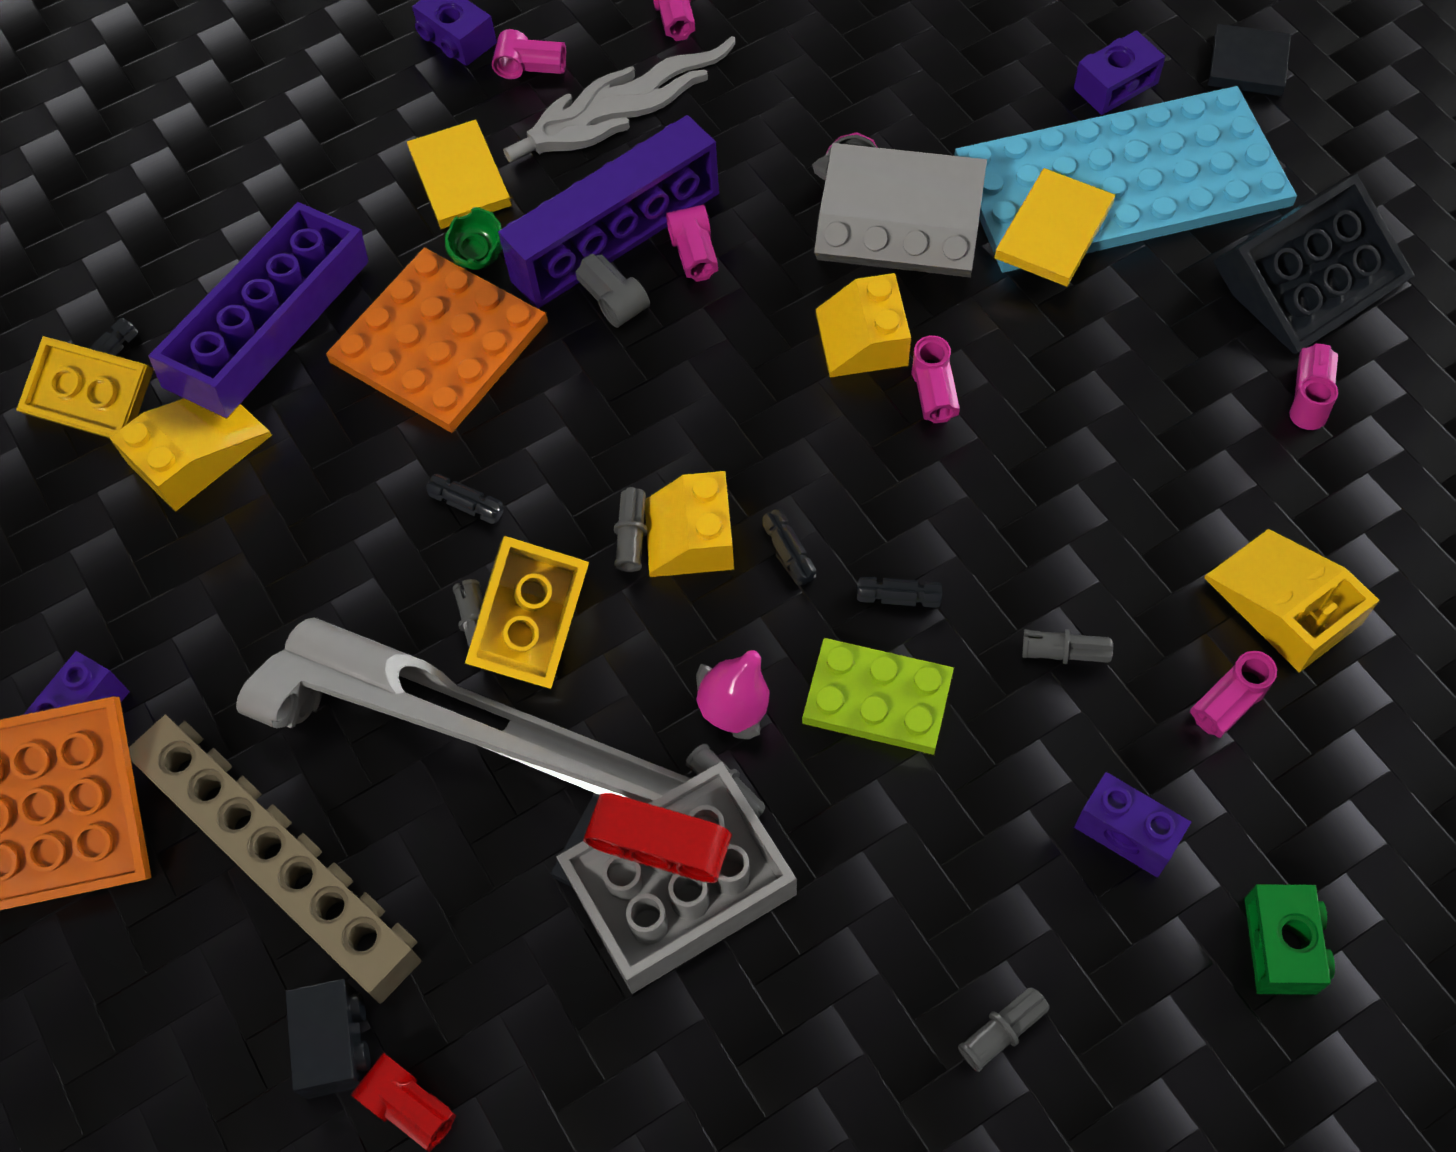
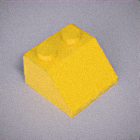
[816,273,911,377]
[645,471,734,577]

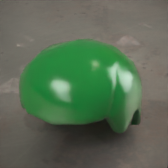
[445,207,503,270]

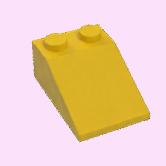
[110,398,272,512]
[465,536,589,689]

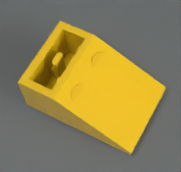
[1204,529,1379,673]

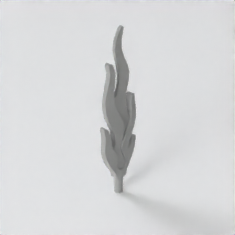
[503,36,735,163]

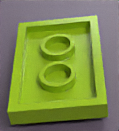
[802,638,954,755]

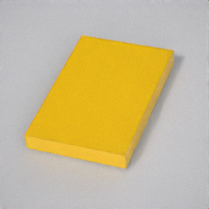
[407,119,512,229]
[994,168,1115,287]
[16,336,154,438]

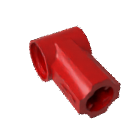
[351,1053,457,1152]

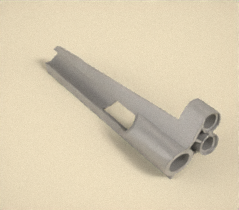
[236,618,691,803]

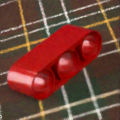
[583,793,732,883]

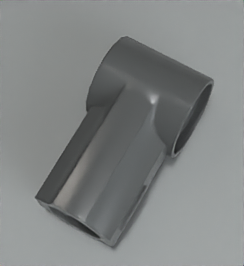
[575,253,650,328]

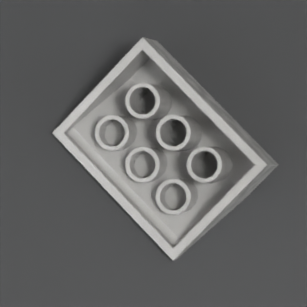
[814,143,987,278]
[556,761,797,994]

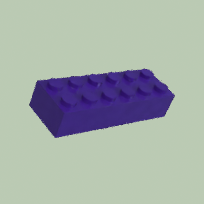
[498,115,719,309]
[148,202,369,419]

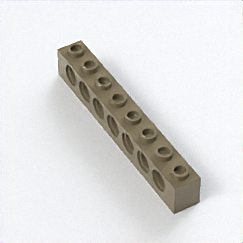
[129,714,422,1004]

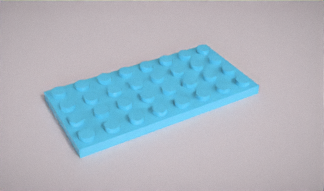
[955,86,1297,273]

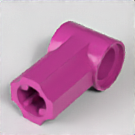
[653,0,695,41]
[492,29,566,79]
[666,205,718,282]
[912,335,960,424]
[1289,343,1338,430]
[1190,651,1277,738]

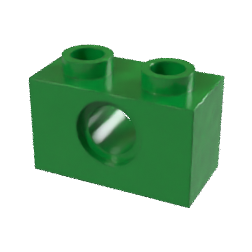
[1244,884,1335,995]

